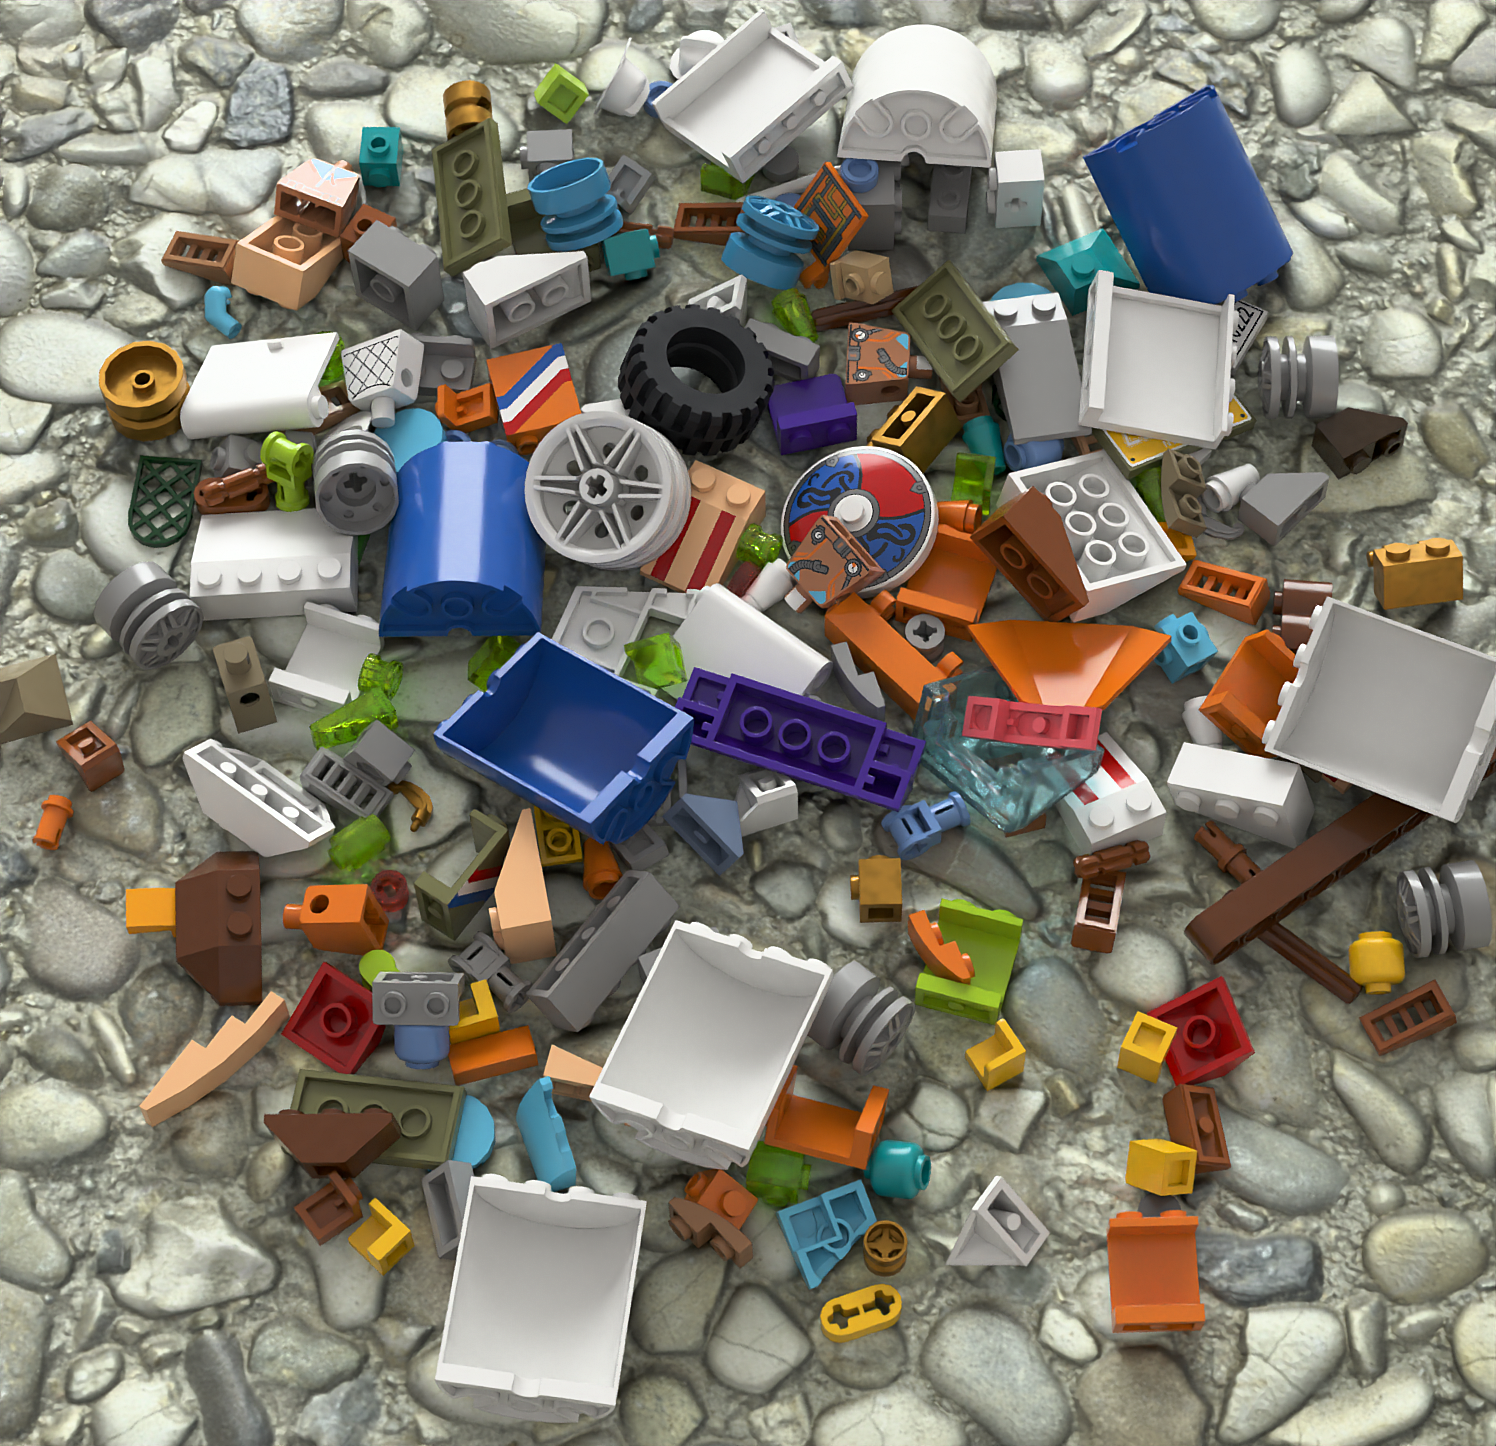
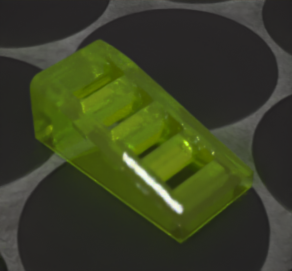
[309,686,399,751]

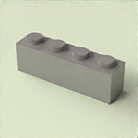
[526,870,680,1032]

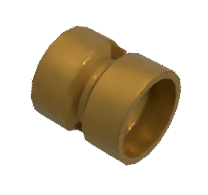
[443,80,493,140]

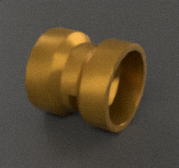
[863,1220,908,1277]

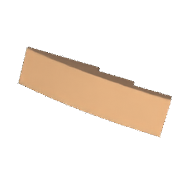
[139,991,290,1127]

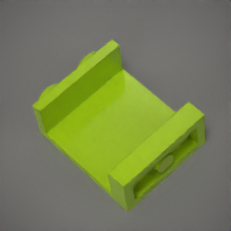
[915,898,1024,1025]

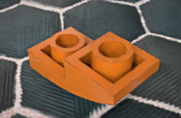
[908,910,975,985]

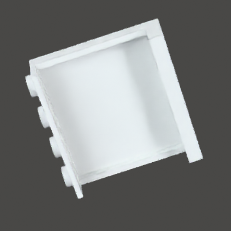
[652,9,854,183]
[1079,270,1239,450]

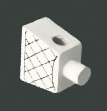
[341,329,424,428]

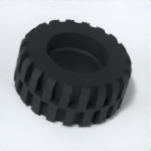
[618,304,775,456]

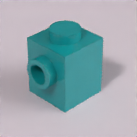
[359,127,403,187]
[601,229,660,280]

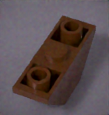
[264,1108,401,1179]

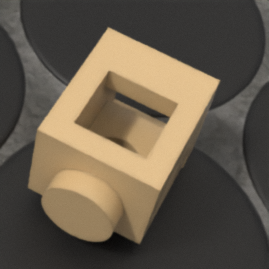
[829,250,894,304]

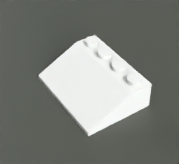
[996,450,1187,622]
[190,508,358,621]

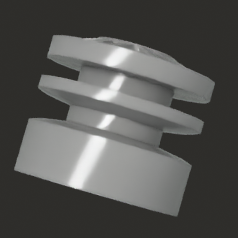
[1258,336,1339,419]
[312,429,399,536]
[93,561,204,670]
[1396,860,1492,958]
[807,961,916,1076]

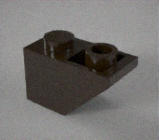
[1311,407,1408,479]

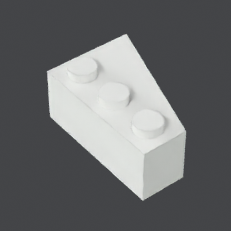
[1167,742,1315,849]

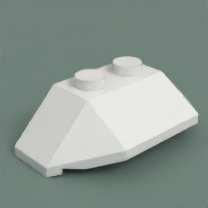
[182,739,335,858]

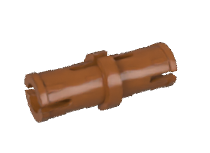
[1194,820,1262,885]

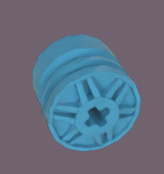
[527,158,624,252]
[721,195,819,290]

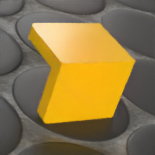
[449,979,501,1044]
[1117,1011,1177,1083]
[965,1018,1026,1091]
[1125,1139,1197,1196]
[348,1198,415,1276]

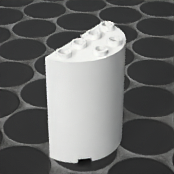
[837,25,997,168]
[1262,596,1496,823]
[589,920,834,1170]
[435,1174,647,1423]

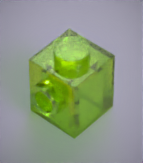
[746,1140,812,1206]

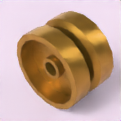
[99,341,190,442]

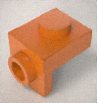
[435,383,498,433]
[684,1169,759,1230]

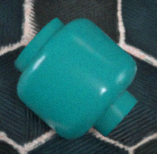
[864,1140,931,1199]

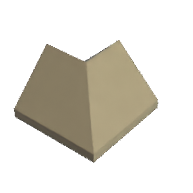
[0,654,73,744]

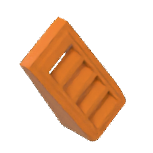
[1178,559,1270,625]

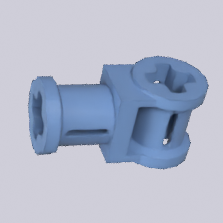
[881,791,971,860]

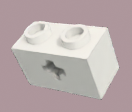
[986,149,1044,228]

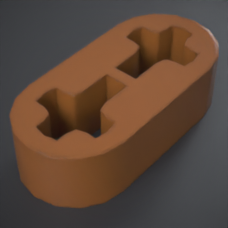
[194,477,271,515]

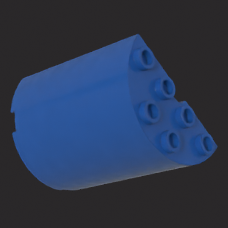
[1083,85,1293,305]
[379,441,546,637]
[433,632,694,845]

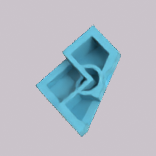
[516,1076,576,1192]
[775,1179,877,1290]

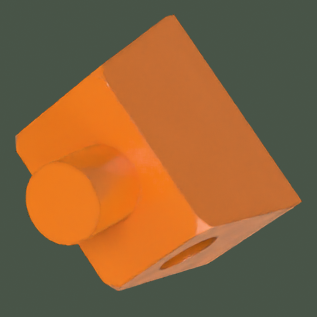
[283,884,389,956]

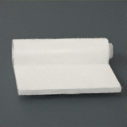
[180,332,339,440]
[644,583,833,700]

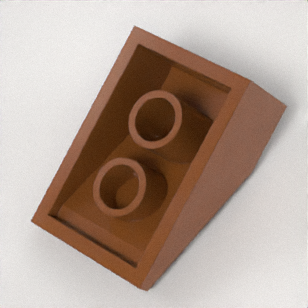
[970,486,1089,622]

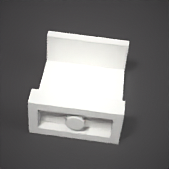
[268,601,385,724]

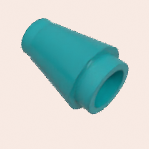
[962,415,1006,477]

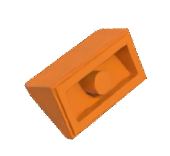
[448,1025,539,1086]

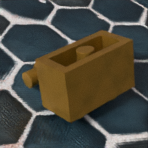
[865,386,962,473]
[1366,538,1463,610]

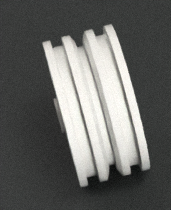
[525,411,691,571]

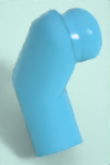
[204,286,242,339]

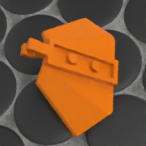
[967,620,1171,711]

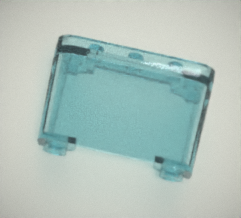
[912,665,1105,833]

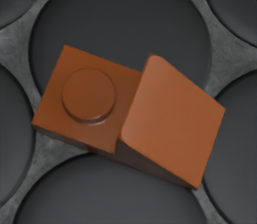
[56,721,125,792]

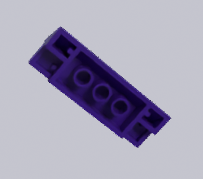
[675,667,926,812]

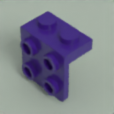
[767,374,857,455]

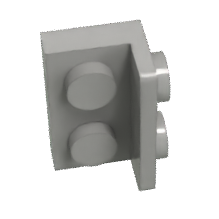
[409,333,476,396]
[372,972,465,1026]

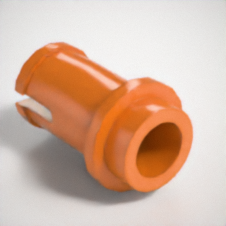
[33,795,74,850]

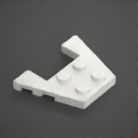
[552,586,700,698]

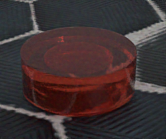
[727,560,761,598]

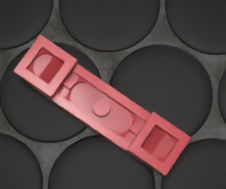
[962,696,1102,751]

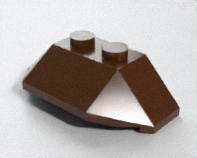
[175,851,262,1006]

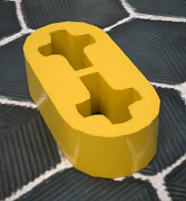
[820,1284,902,1343]

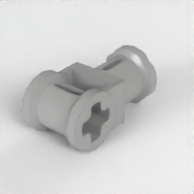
[448,931,533,1013]

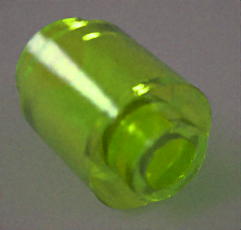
[327,813,391,872]

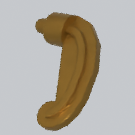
[388,780,433,832]

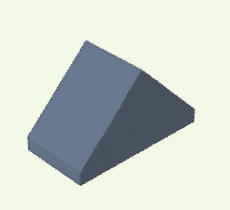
[662,793,744,876]

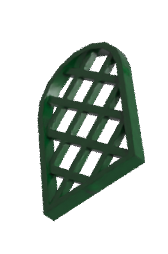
[128,455,203,548]

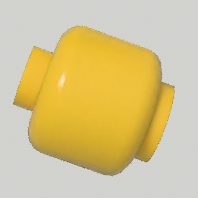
[1348,931,1405,995]

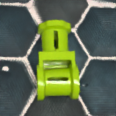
[260,431,314,512]

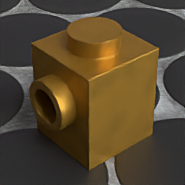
[850,855,902,923]

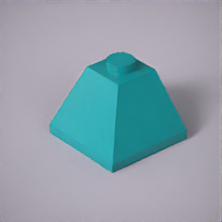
[1036,228,1140,316]

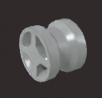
[905,614,945,663]

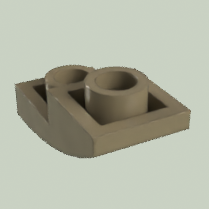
[1161,448,1207,538]

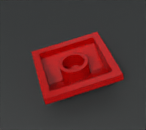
[281,962,386,1075]
[1147,976,1255,1086]

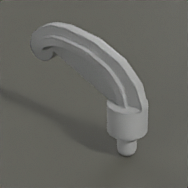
[1197,496,1245,540]

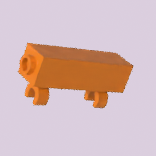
[825,589,964,729]

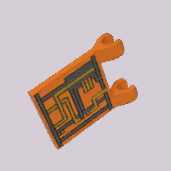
[794,162,869,289]

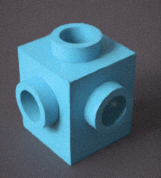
[1153,611,1218,684]

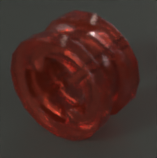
[370,870,409,912]

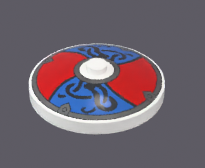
[781,446,939,599]

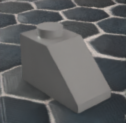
[1238,472,1330,547]

